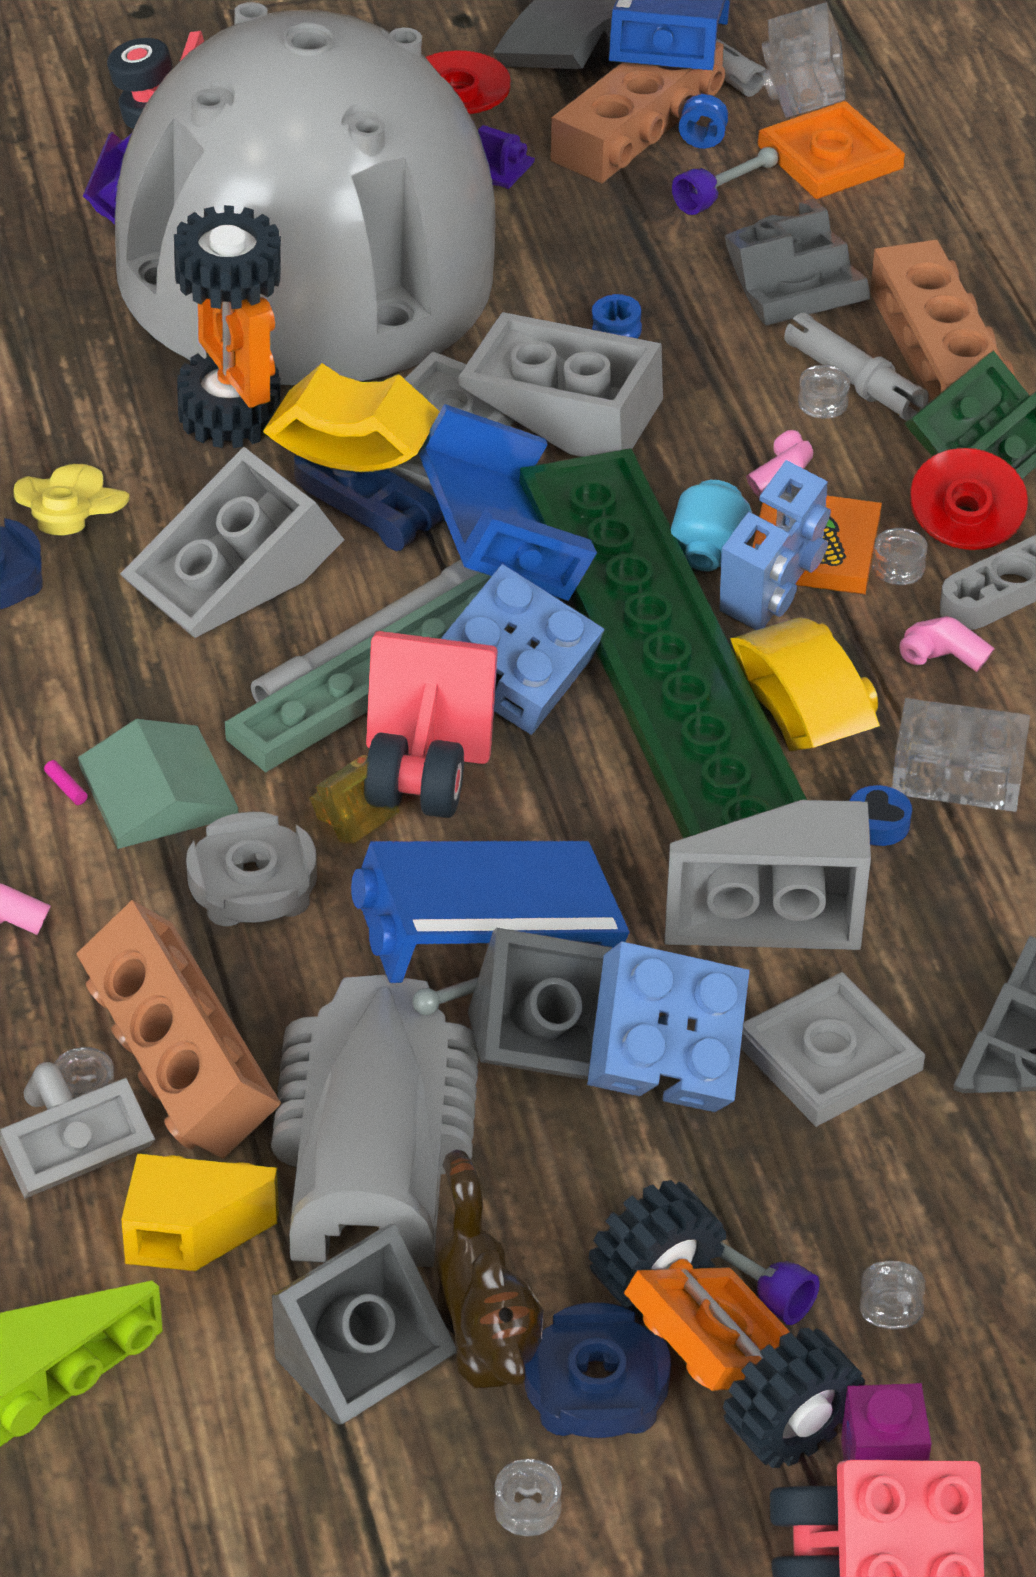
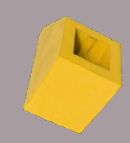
[121,1154,279,1271]

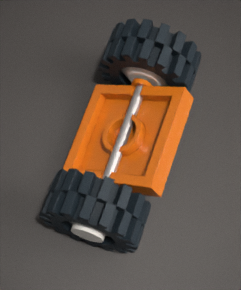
[174,205,281,448]
[588,1180,865,1468]

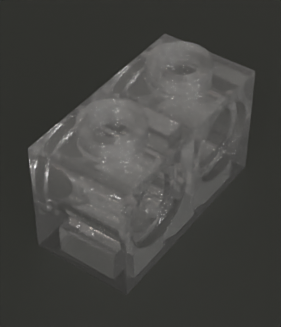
[762,2,846,118]
[892,698,1030,812]

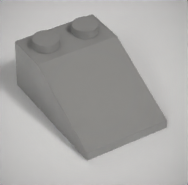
[458,312,663,457]
[120,447,344,638]
[664,800,871,950]

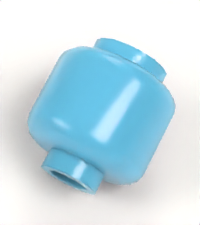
[671,480,752,571]

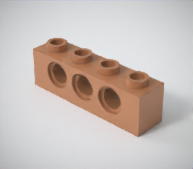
[551,41,725,184]
[870,240,1015,403]
[76,900,281,1159]

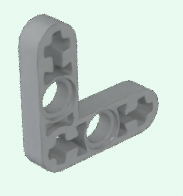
[939,535,1036,630]

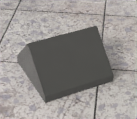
[468,928,612,1080]
[272,1224,456,1424]

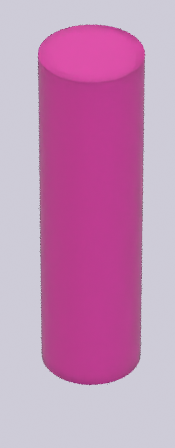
[44,760,88,805]

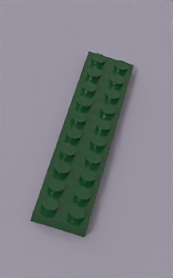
[520,448,807,839]

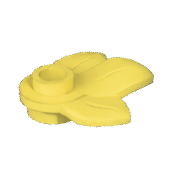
[14,464,129,535]

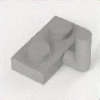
[0,1062,155,1199]

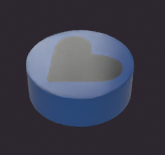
[849,785,912,846]

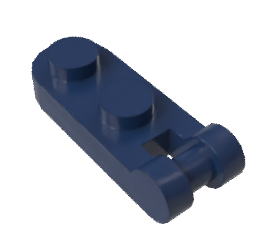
[294,454,443,551]

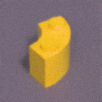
[263,363,440,472]
[730,617,879,752]

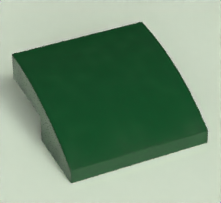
[904,350,1036,479]

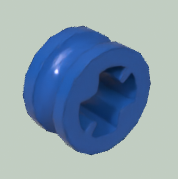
[679,94,729,149]
[592,294,642,338]

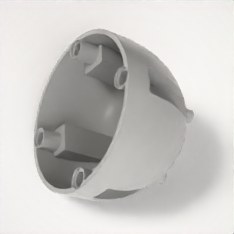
[115,2,496,385]

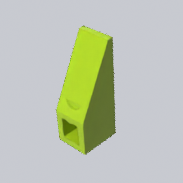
[0,1280,163,1447]

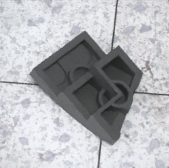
[493,0,616,69]
[725,198,870,325]
[953,936,1036,1093]

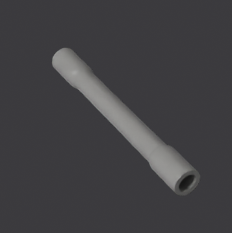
[251,559,480,703]

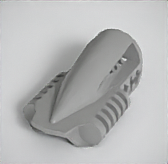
[271,975,479,1267]

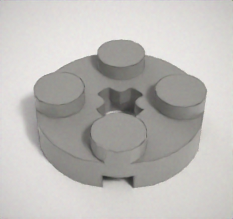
[186,812,317,926]

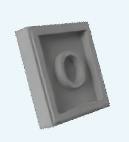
[741,972,925,1127]

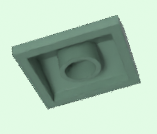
[78,719,239,849]

